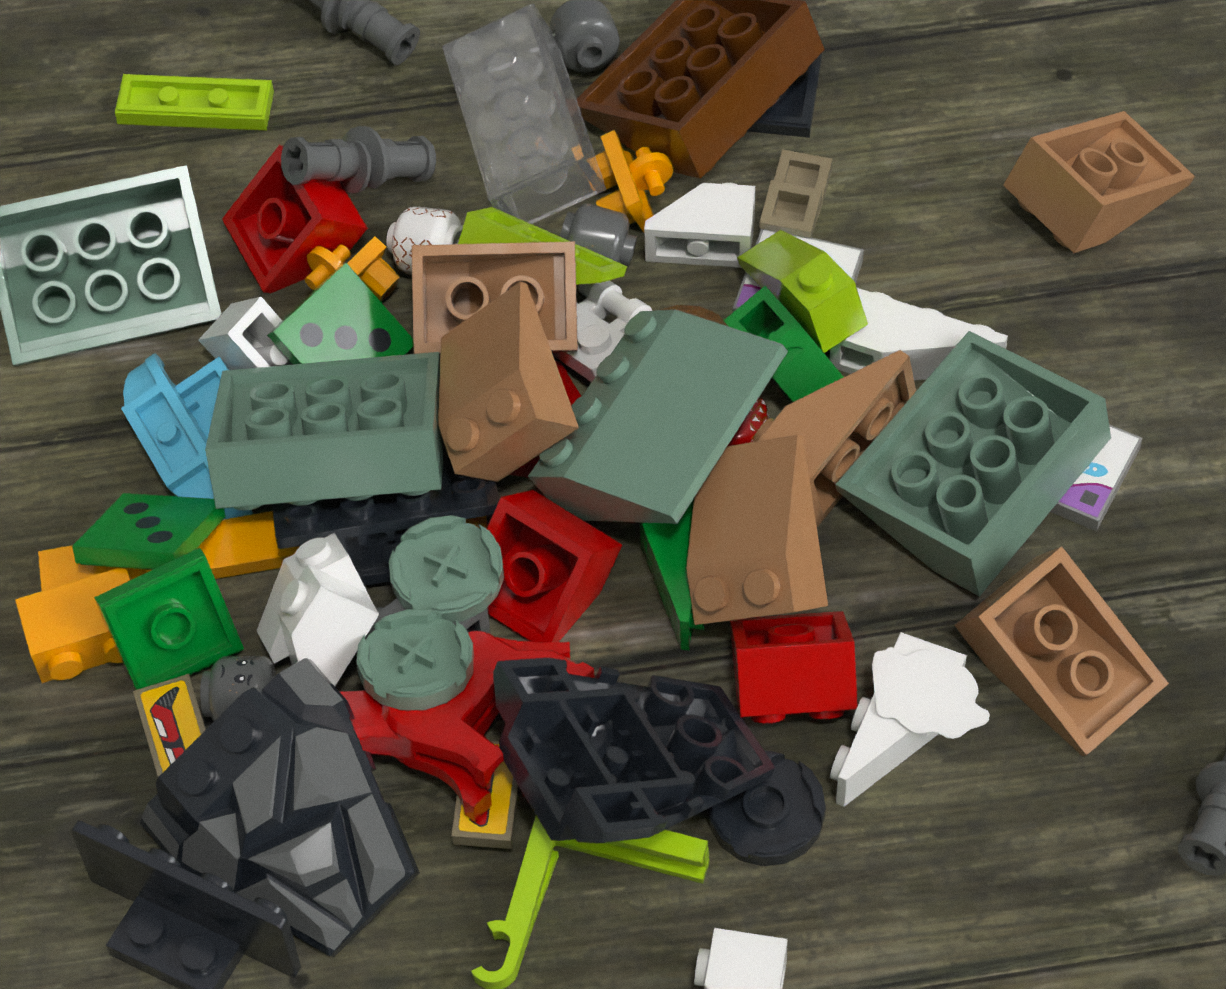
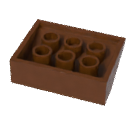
[570,0,825,179]

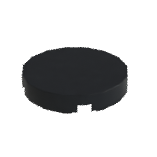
[707,751,826,866]

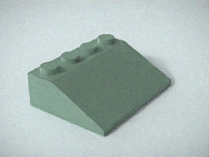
[0,165,221,366]
[528,309,788,524]
[835,331,1111,597]
[205,352,443,511]

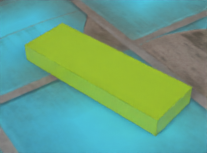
[115,74,274,131]

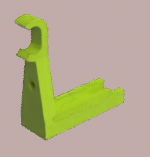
[471,816,710,989]

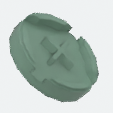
[389,515,504,623]
[356,609,474,710]

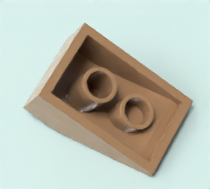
[1003,111,1195,253]
[411,241,578,358]
[438,282,579,482]
[753,350,916,527]
[686,434,828,625]
[954,546,1169,756]

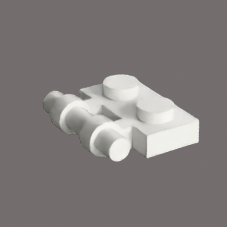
[552,280,652,382]

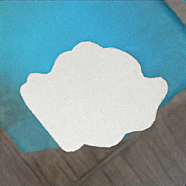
[872,647,990,739]

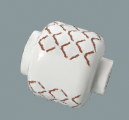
[386,206,463,274]

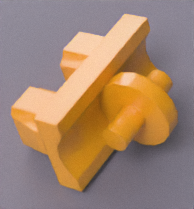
[582,130,673,232]
[304,237,400,302]

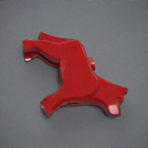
[339,631,595,821]

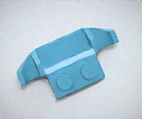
[121,353,253,520]

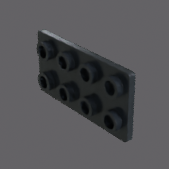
[272,458,500,586]
[71,820,301,989]

